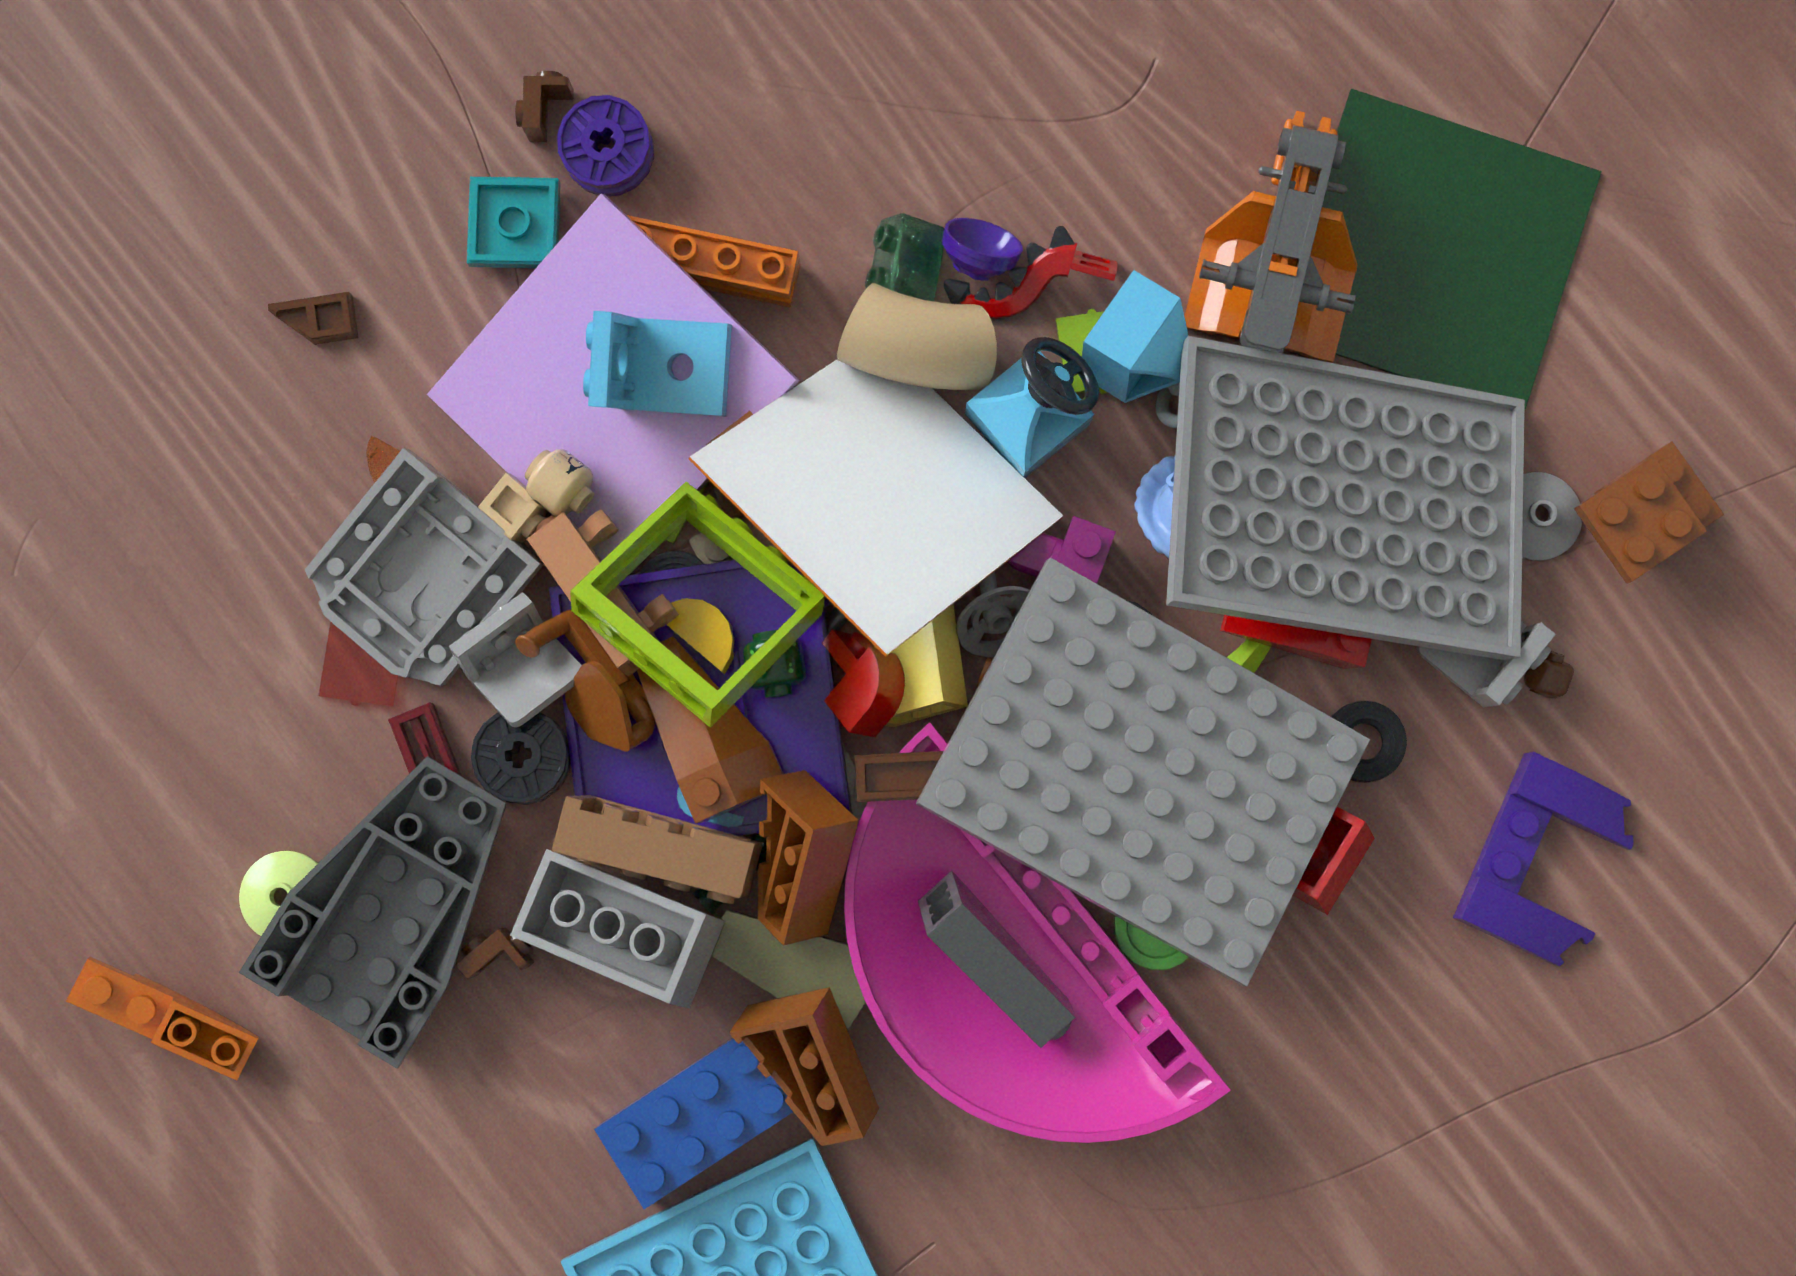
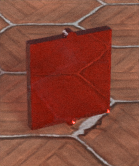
[318,622,398,707]

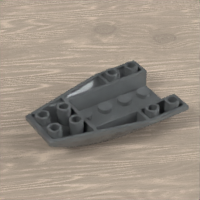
[239,756,507,1069]

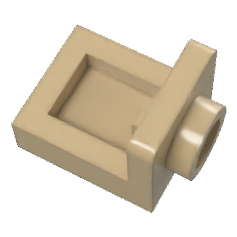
[478,473,548,543]

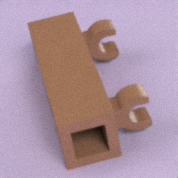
[527,509,679,677]

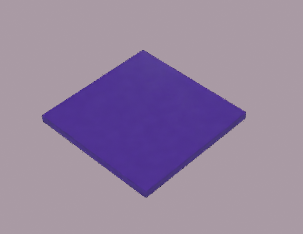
[549,560,852,835]

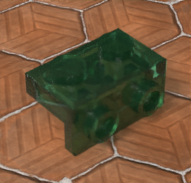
[865,213,944,301]

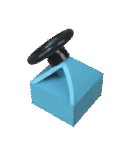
[965,337,1099,478]

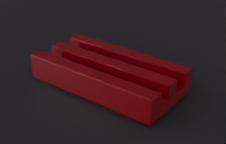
[388,702,462,776]

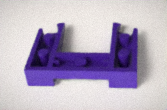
[1453,752,1634,966]

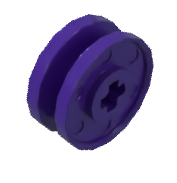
[557,95,654,196]

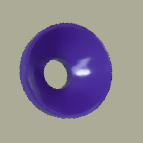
[942,218,1023,281]

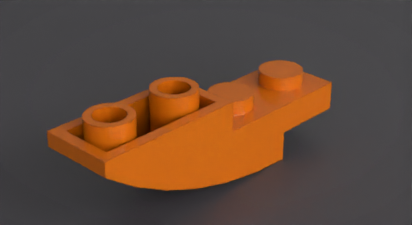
[66,957,259,1081]

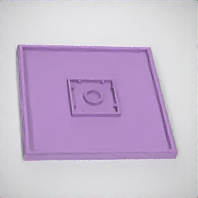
[427,193,799,560]

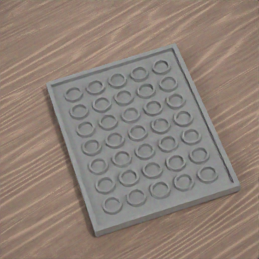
[1166,336,1525,661]
[916,558,1370,986]

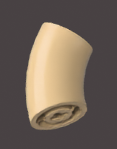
[837,283,997,390]

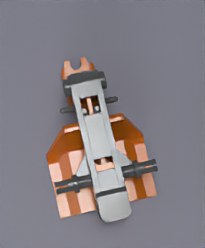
[1184,111,1358,363]

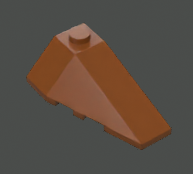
[637,636,784,823]

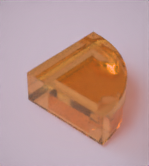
[366,436,400,483]

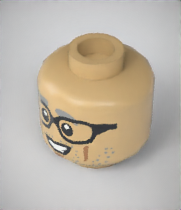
[525,449,594,516]

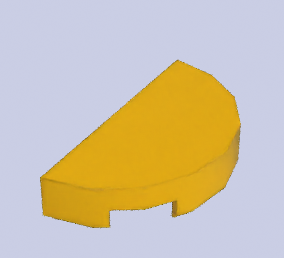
[667,598,734,674]

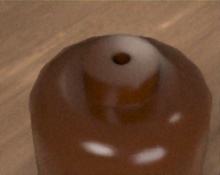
[1524,651,1574,699]

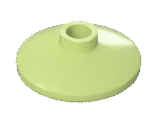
[239,851,318,936]

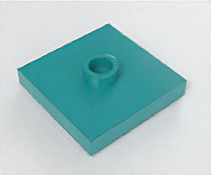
[467,176,561,268]

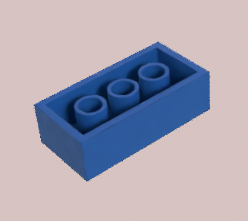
[594,1038,793,1209]

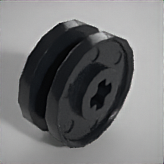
[470,712,571,805]

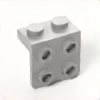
[448,592,582,727]
[1417,621,1556,707]

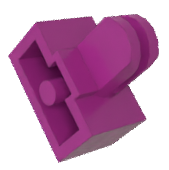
[1007,516,1116,584]

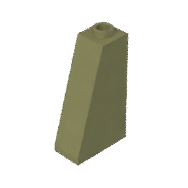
[711,910,866,1030]

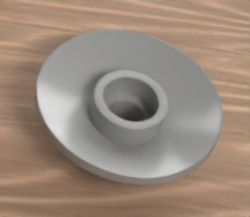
[1522,472,1582,561]

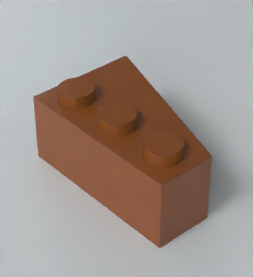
[758,770,859,946]
[729,987,879,1146]

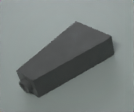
[918,871,1076,1048]

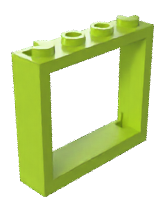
[570,482,825,728]

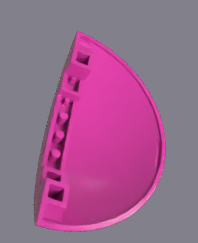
[844,722,1231,1143]

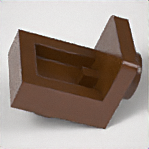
[515,71,574,142]
[456,927,534,979]

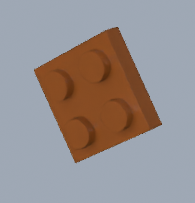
[1574,441,1724,584]

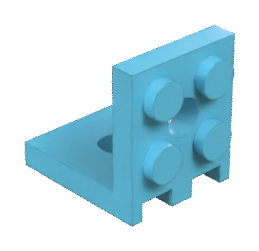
[583,311,732,416]

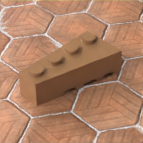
[551,795,763,904]

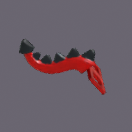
[944,226,1118,319]

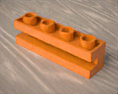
[627,215,801,308]

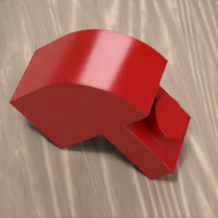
[822,629,905,737]

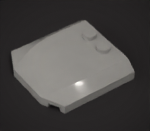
[305,448,544,686]

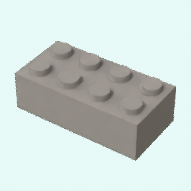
[510,849,725,1009]

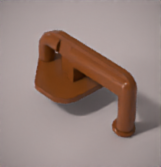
[515,609,656,752]

